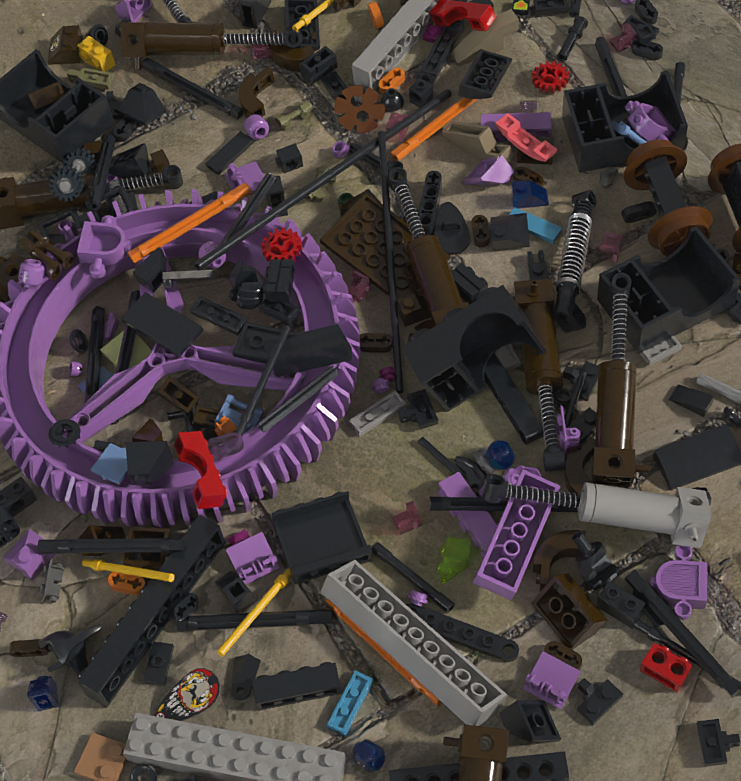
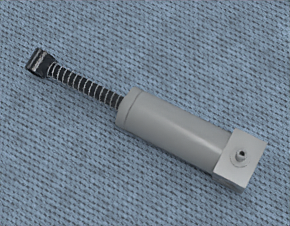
[482,474,712,548]

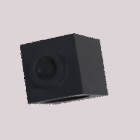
[409,78,434,107]
[275,143,303,173]

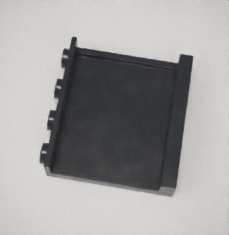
[272,491,372,584]

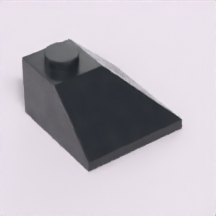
[118,83,166,126]
[109,143,150,180]
[490,213,530,251]
[126,441,174,486]
[499,700,561,742]

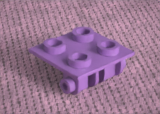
[224,161,264,193]
[556,406,580,460]
[226,532,280,584]
[523,651,581,710]

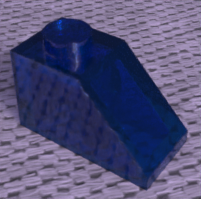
[511,180,549,209]
[27,676,59,712]

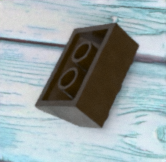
[531,573,608,650]

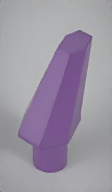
[104,313,119,342]

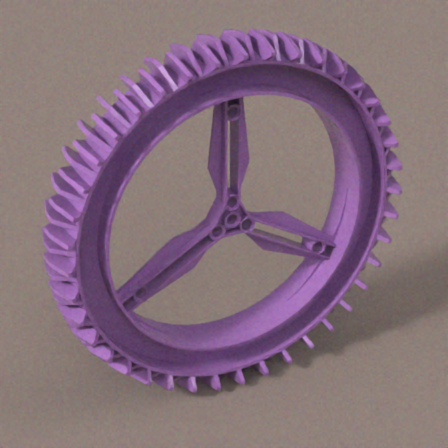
[0,189,361,528]

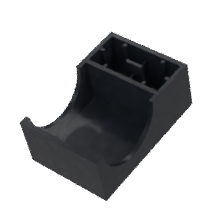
[0,49,114,164]
[562,71,688,173]
[597,226,740,354]
[402,285,547,412]

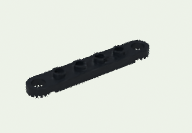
[416,19,464,85]
[406,603,519,662]

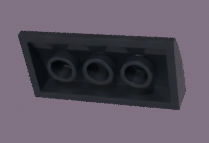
[284,0,320,51]
[458,49,512,99]
[263,324,352,377]
[654,424,741,490]

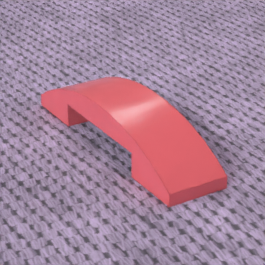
[495,113,558,162]

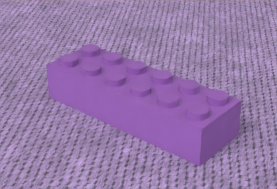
[473,469,560,600]

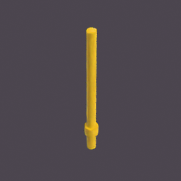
[292,0,333,30]
[82,559,174,582]
[216,568,291,657]

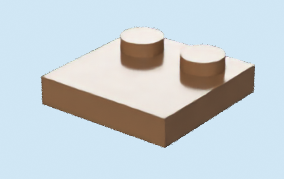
[74,732,127,781]

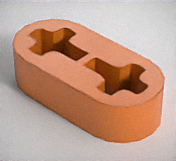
[368,1,384,29]
[378,68,405,94]
[108,572,146,596]

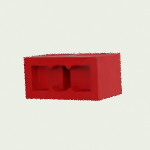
[640,643,692,693]

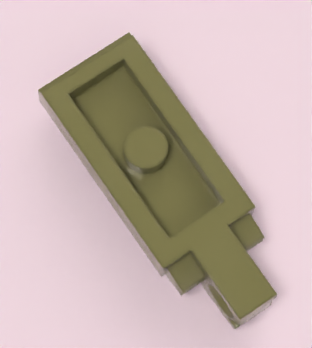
[67,67,114,90]

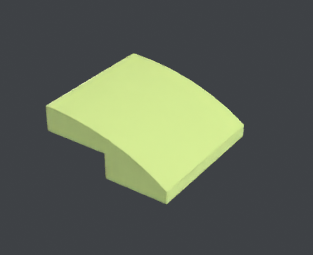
[100,331,152,369]

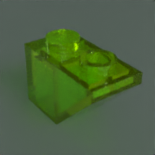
[437,537,471,583]

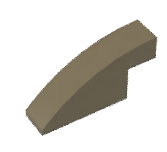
[451,9,519,66]
[442,121,515,163]

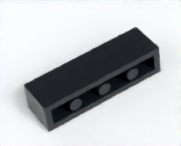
[252,662,342,711]

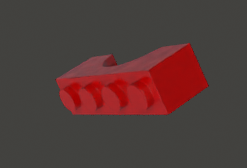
[429,0,497,32]
[174,431,227,509]

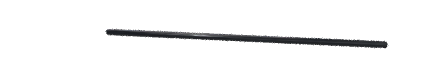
[194,89,452,271]

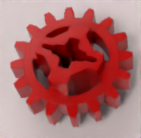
[532,61,569,94]
[261,227,303,262]

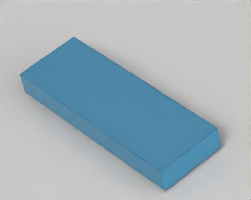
[509,207,562,244]
[326,670,374,737]

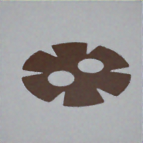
[334,85,385,133]

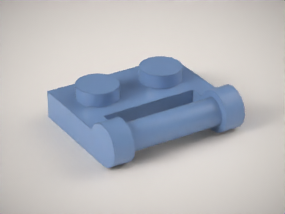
[611,120,649,146]
[214,393,264,434]

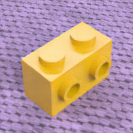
[77,36,116,72]

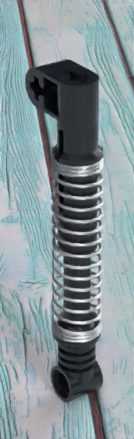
[553,190,596,333]

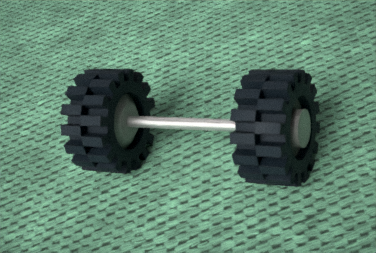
[49,148,97,201]

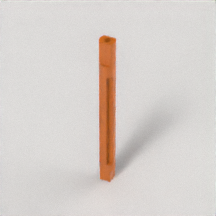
[390,97,479,161]
[127,182,252,263]
[326,599,442,707]

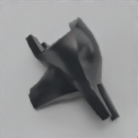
[38,624,101,676]

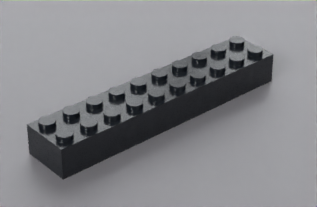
[77,515,226,708]

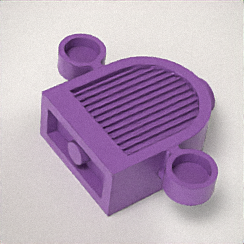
[625,101,676,141]
[77,215,131,278]
[650,545,707,620]

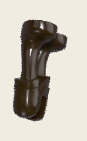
[19,229,75,281]

